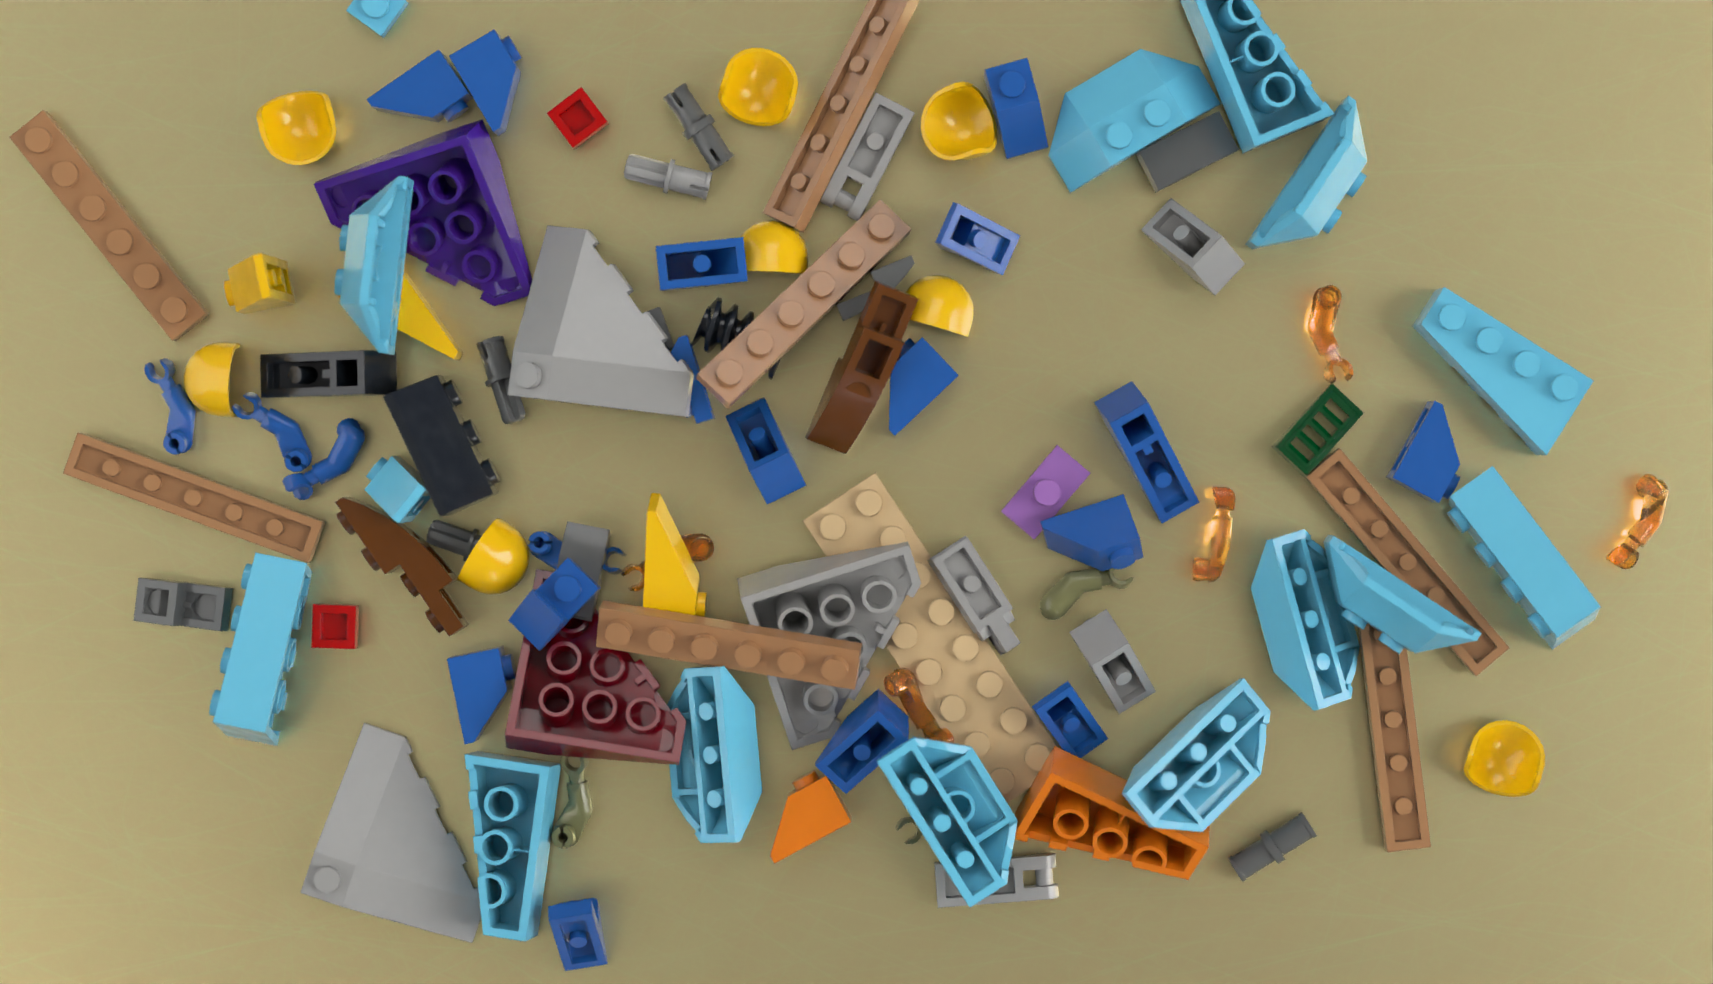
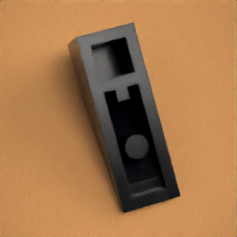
[260,350,397,398]

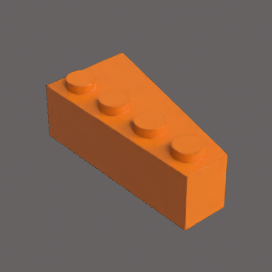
[1015,746,1210,880]

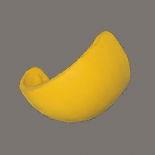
[718,48,798,126]
[921,82,997,160]
[256,91,336,165]
[741,220,808,274]
[906,275,974,337]
[184,342,240,417]
[458,518,530,595]
[1464,720,1545,797]

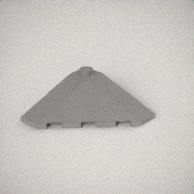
[508,225,694,417]
[737,542,921,750]
[300,723,481,943]

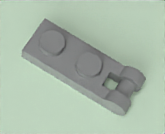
[820,93,915,221]
[934,853,1059,908]

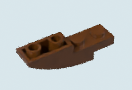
[805,280,918,454]
[335,497,469,636]

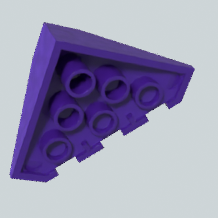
[314,119,532,306]

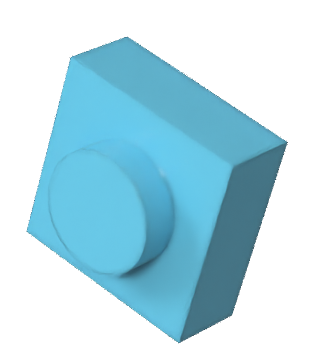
[346,0,409,38]

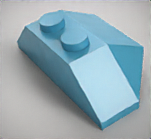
[1048,49,1221,193]
[1245,95,1368,249]
[334,176,414,355]
[1251,529,1360,711]
[1323,535,1482,654]
[667,666,762,843]
[1122,678,1271,832]
[876,736,1018,907]

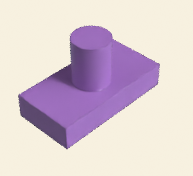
[1001,445,1090,540]

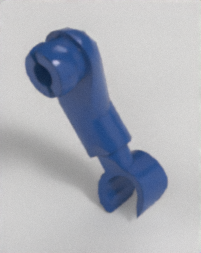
[144,358,196,455]
[232,392,312,472]
[282,418,365,500]
[528,531,626,575]

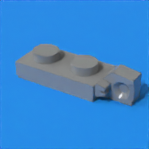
[927,536,1020,655]

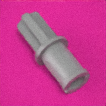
[624,154,713,200]

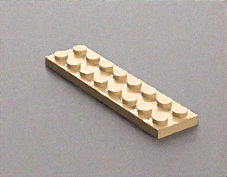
[803,473,1057,803]

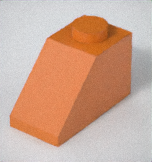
[770,770,852,864]

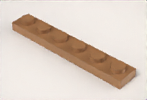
[763,0,920,233]
[9,110,209,341]
[696,200,911,409]
[63,433,325,563]
[1304,448,1509,676]
[596,600,862,690]
[1358,624,1431,852]

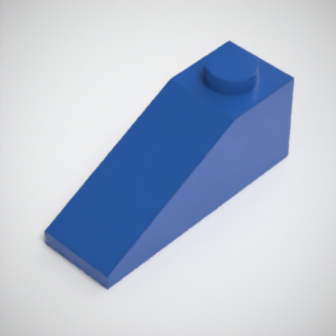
[1094,381,1199,523]

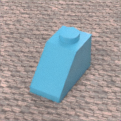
[364,456,431,524]

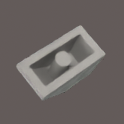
[1141,198,1245,295]
[1069,609,1156,714]

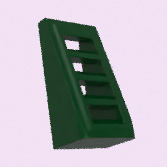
[1272,383,1364,476]

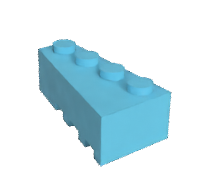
[1180,0,1334,153]
[1412,287,1594,455]
[1447,466,1601,650]
[209,552,312,746]
[464,751,561,942]

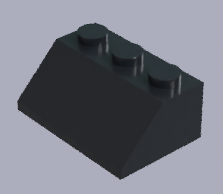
[383,375,500,517]

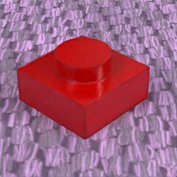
[547,87,609,150]
[311,604,359,649]

